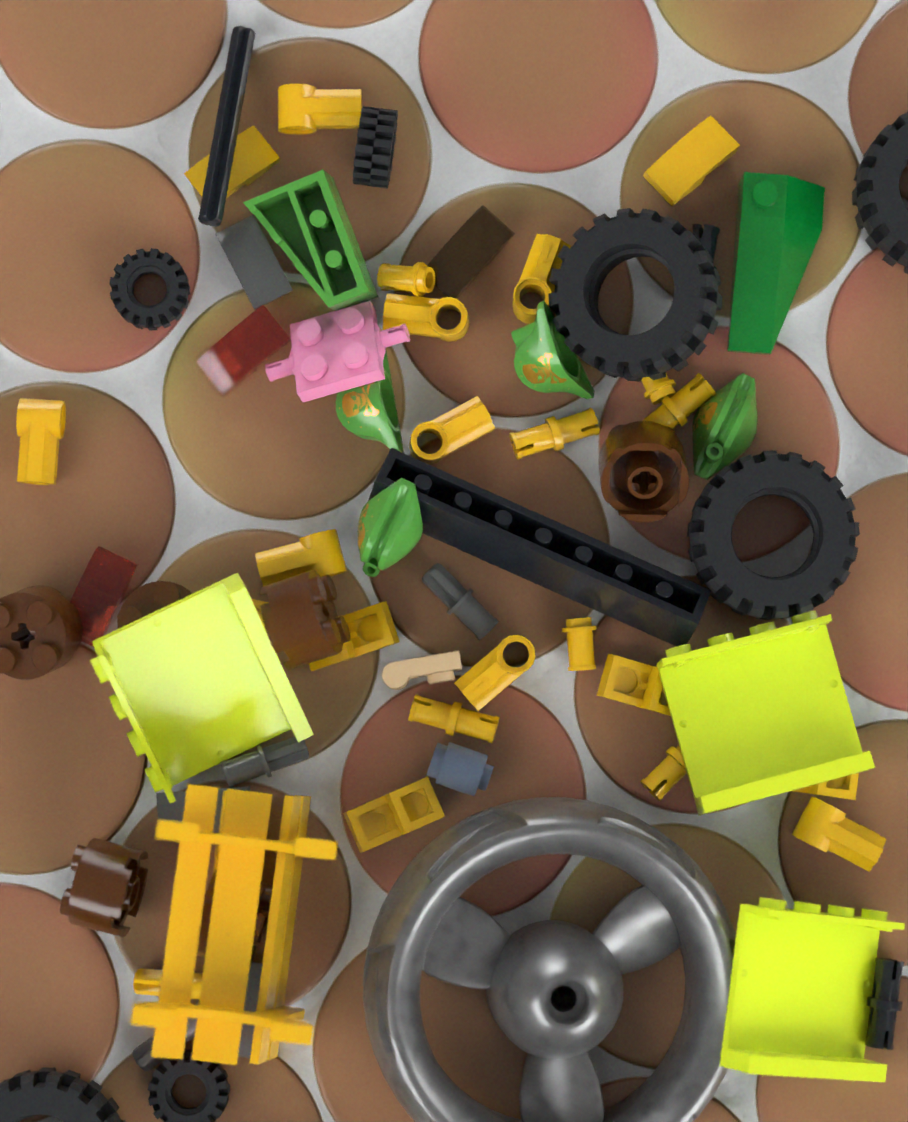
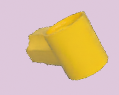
[278,83,362,135]
[512,233,572,324]
[382,293,470,342]
[409,396,495,465]
[16,398,66,485]
[255,529,347,586]
[454,635,535,712]
[791,796,887,872]

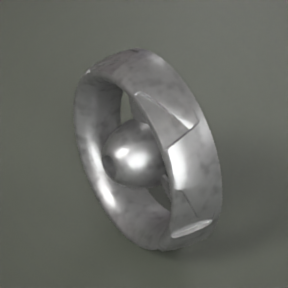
[363,797,736,1122]

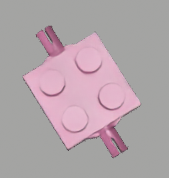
[265,301,410,402]

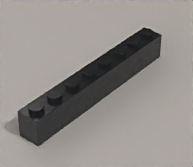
[368,448,712,647]

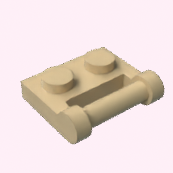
[382,651,462,690]

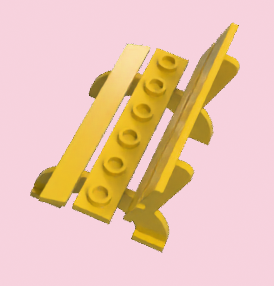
[131,784,338,1065]

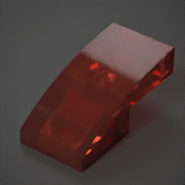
[196,305,290,396]
[70,546,138,647]

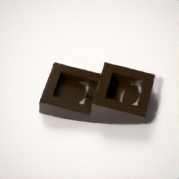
[427,205,515,299]

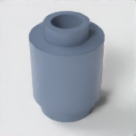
[426,742,494,796]

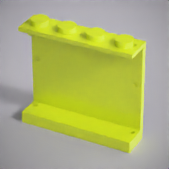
[90,572,314,804]
[656,610,875,816]
[720,897,905,1082]

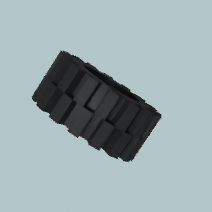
[353,106,398,189]
[109,248,191,331]
[148,1049,230,1122]

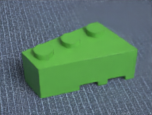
[243,170,378,311]

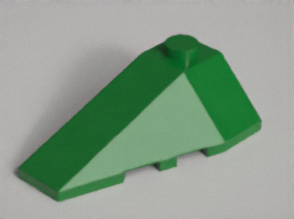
[727,172,825,355]

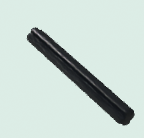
[198,26,255,227]

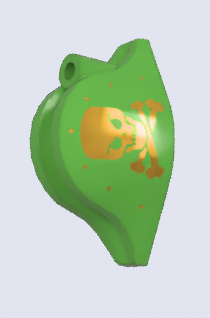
[511,301,594,399]
[335,352,404,453]
[692,373,758,480]
[357,478,423,577]

